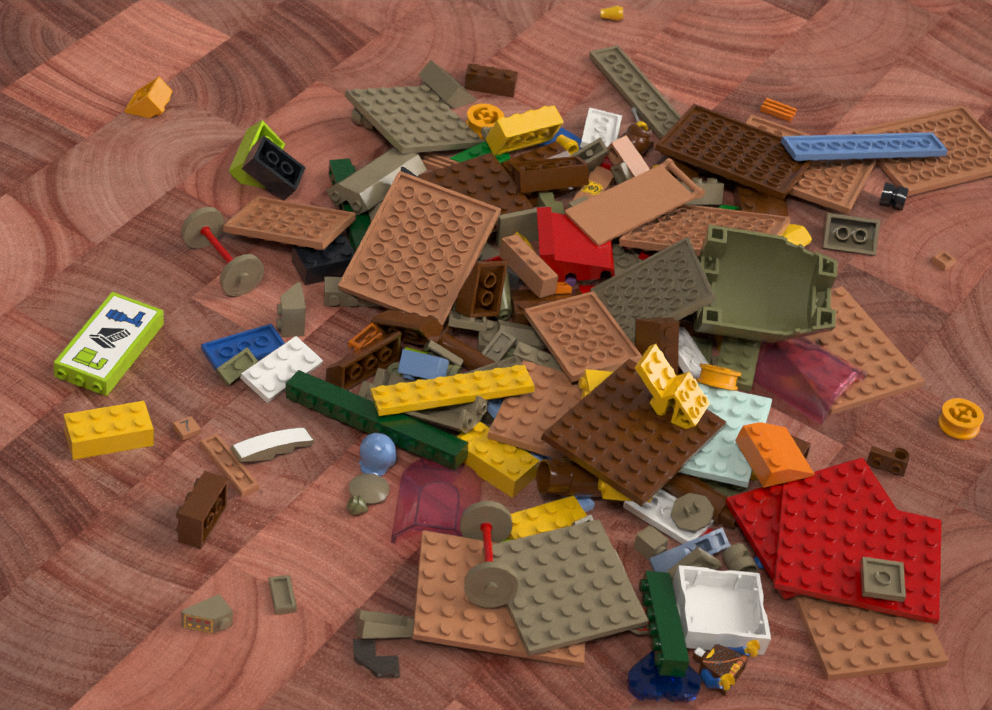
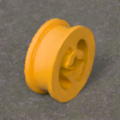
[466,104,504,139]
[696,363,741,390]
[938,398,984,440]

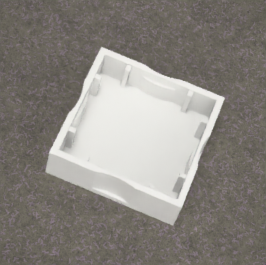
[672,565,771,655]

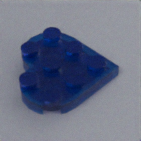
[627,651,702,703]

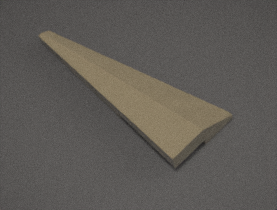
[355,608,414,638]

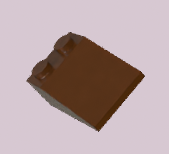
[456,261,508,318]

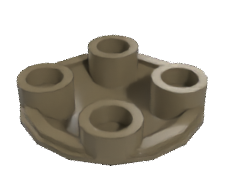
[349,473,389,504]

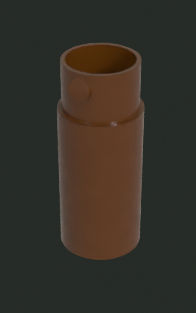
[536,458,602,497]

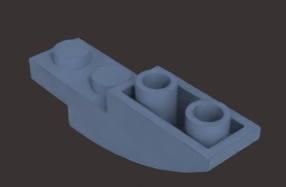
[648,527,730,572]

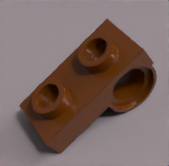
[866,446,910,477]

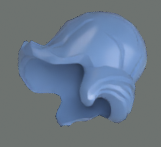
[359,433,397,476]

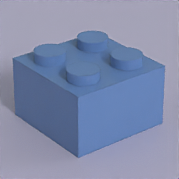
[398,349,449,381]

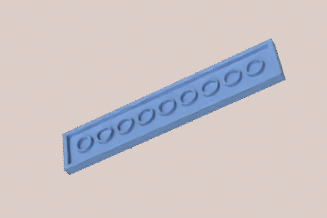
[781,132,948,161]

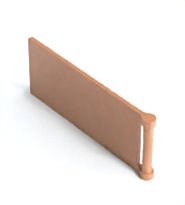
[565,158,705,246]

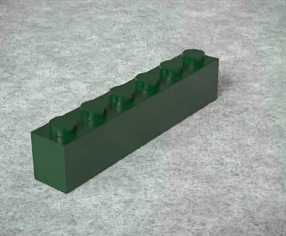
[639,571,690,677]

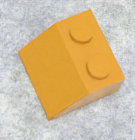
[124,76,173,118]

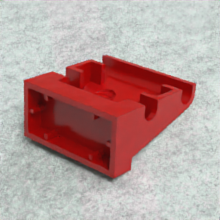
[537,207,615,282]

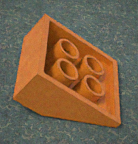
[735,422,815,488]

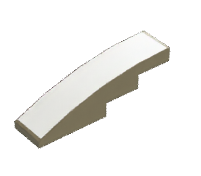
[230,427,314,462]

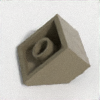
[276,282,306,337]

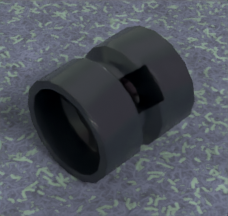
[879,182,909,210]

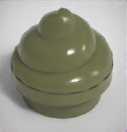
[346,495,368,516]

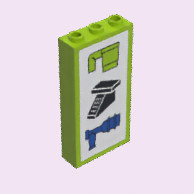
[53,292,164,396]

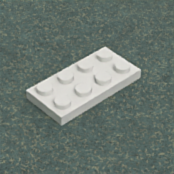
[580,108,622,148]
[678,326,709,383]
[240,336,323,404]
[623,489,713,544]

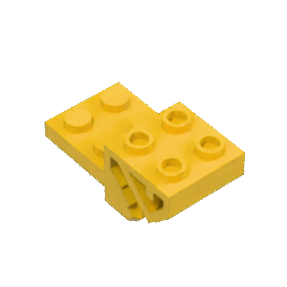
[635,344,710,429]

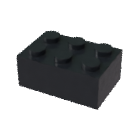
[242,136,306,201]
[292,234,355,286]

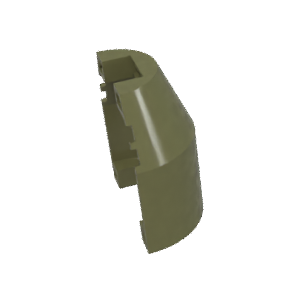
[692,224,838,343]

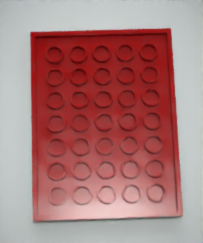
[725,457,897,600]
[773,484,942,624]

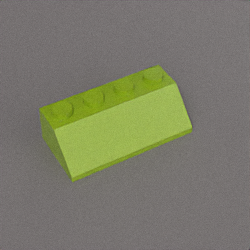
[229,120,285,188]

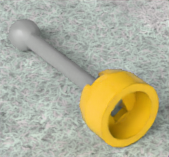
[631,107,648,131]

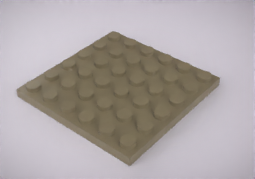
[344,85,484,154]
[590,236,717,344]
[482,519,649,656]

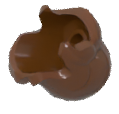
[619,124,654,155]

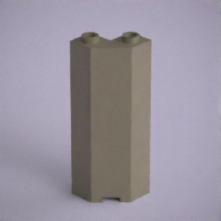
[326,147,427,215]
[358,368,488,434]

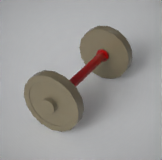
[181,207,264,296]
[460,501,518,607]

